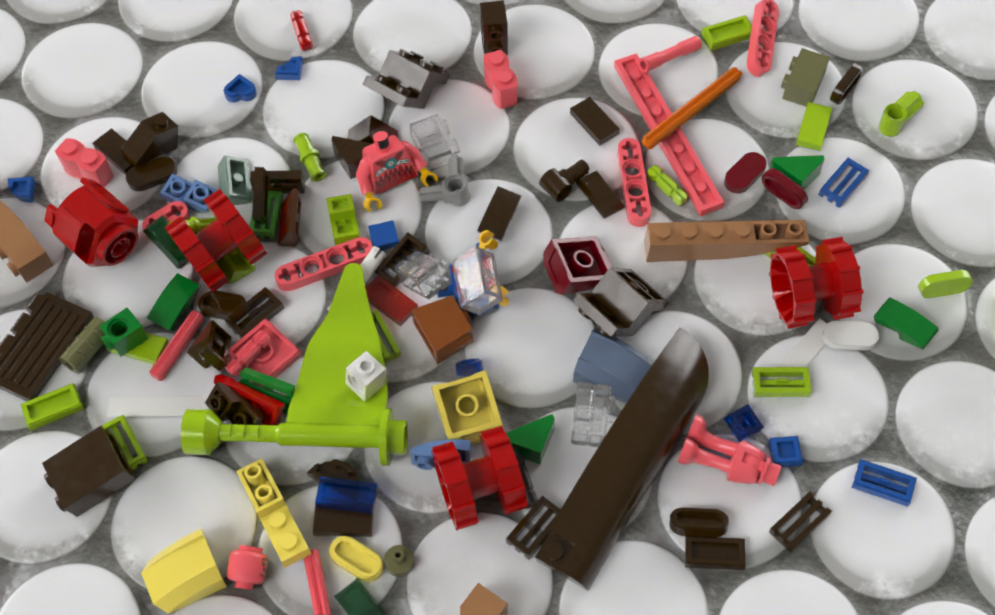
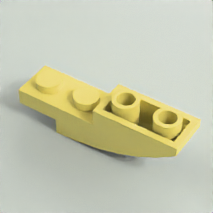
[236,458,311,568]

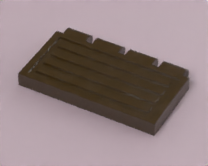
[0,292,94,401]

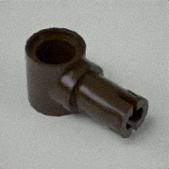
[539,159,590,202]

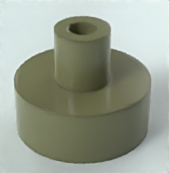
[384,545,415,577]

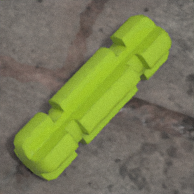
[647,165,689,206]

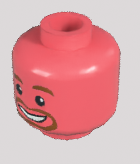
[226,545,268,590]

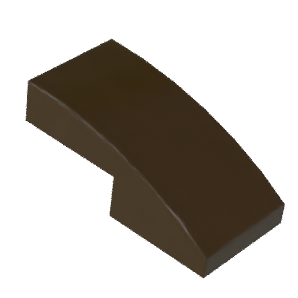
[477,186,522,242]
[205,382,266,425]

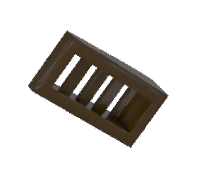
[374,232,431,289]

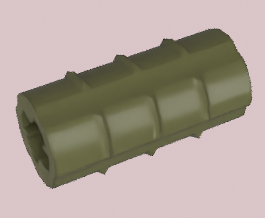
[59,317,105,374]

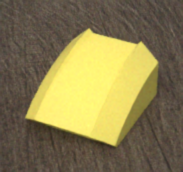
[431,370,503,445]
[141,529,227,613]

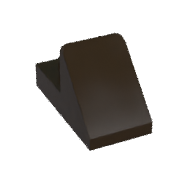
[187,320,232,371]

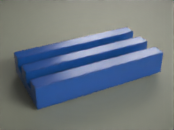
[818,158,869,208]
[851,459,917,507]

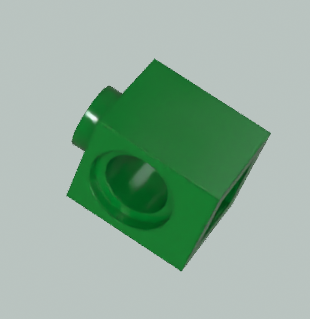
[99,308,148,357]

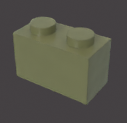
[781,48,830,107]

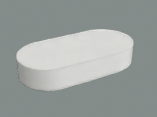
[822,321,879,350]

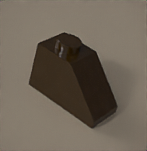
[121,112,178,167]

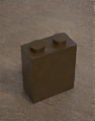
[42,425,136,517]

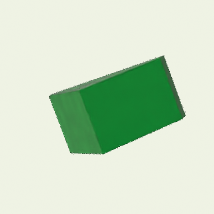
[770,155,825,190]
[506,414,555,464]

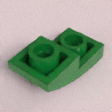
[147,273,201,331]
[873,297,939,350]

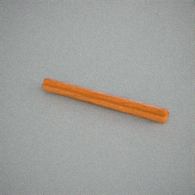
[642,67,742,149]

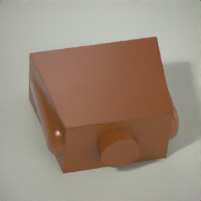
[411,296,474,365]

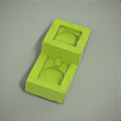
[326,194,360,246]

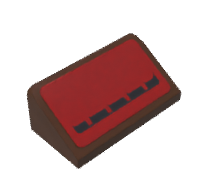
[278,189,302,246]

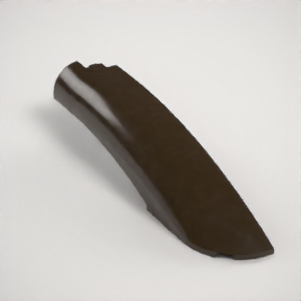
[535,327,709,591]

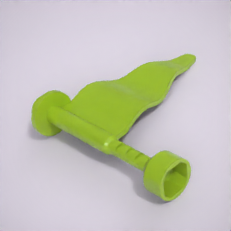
[181,263,408,466]

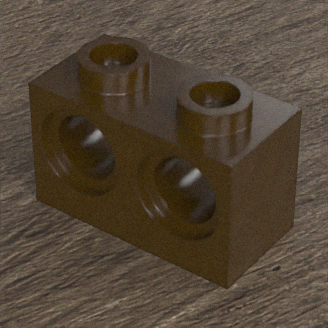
[480,0,508,55]

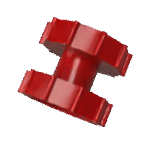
[164,189,267,292]
[769,236,864,329]
[431,426,528,531]

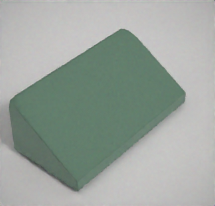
[218,155,252,205]

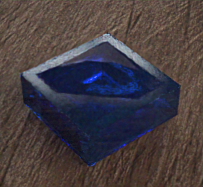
[724,404,764,442]

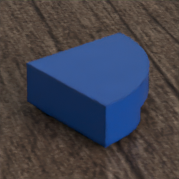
[275,56,303,80]
[8,177,36,203]

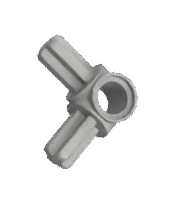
[419,155,471,207]

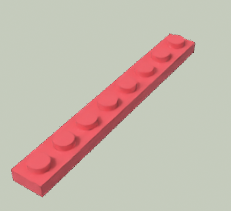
[614,53,724,216]

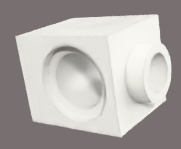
[345,351,386,402]

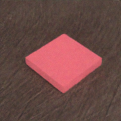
[228,318,302,387]

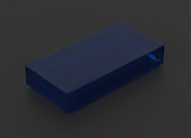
[315,476,378,514]

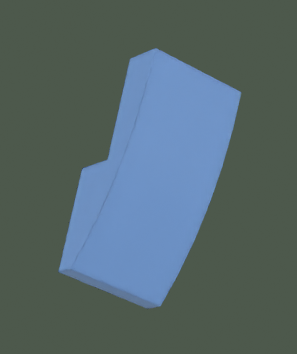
[160,174,217,212]
[410,439,472,470]

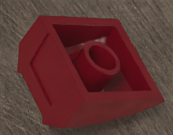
[543,236,613,295]

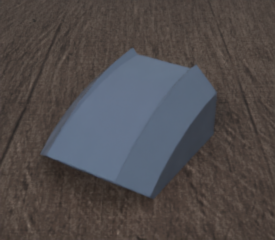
[573,328,651,403]

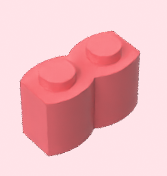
[484,50,518,109]
[55,138,114,188]

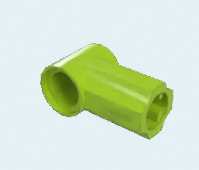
[879,91,924,137]

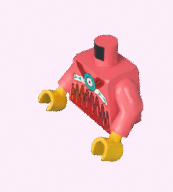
[356,131,438,212]

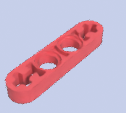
[747,0,779,77]
[617,138,651,227]
[275,237,372,292]

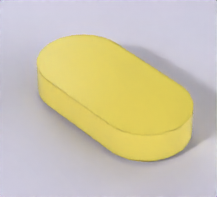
[329,536,384,582]

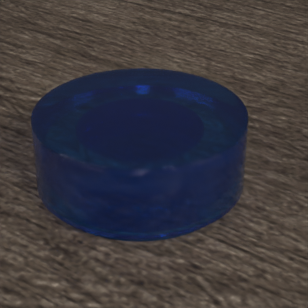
[455,358,484,376]

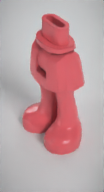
[677,414,782,486]

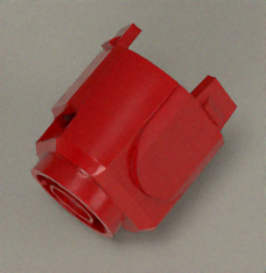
[44,177,139,267]

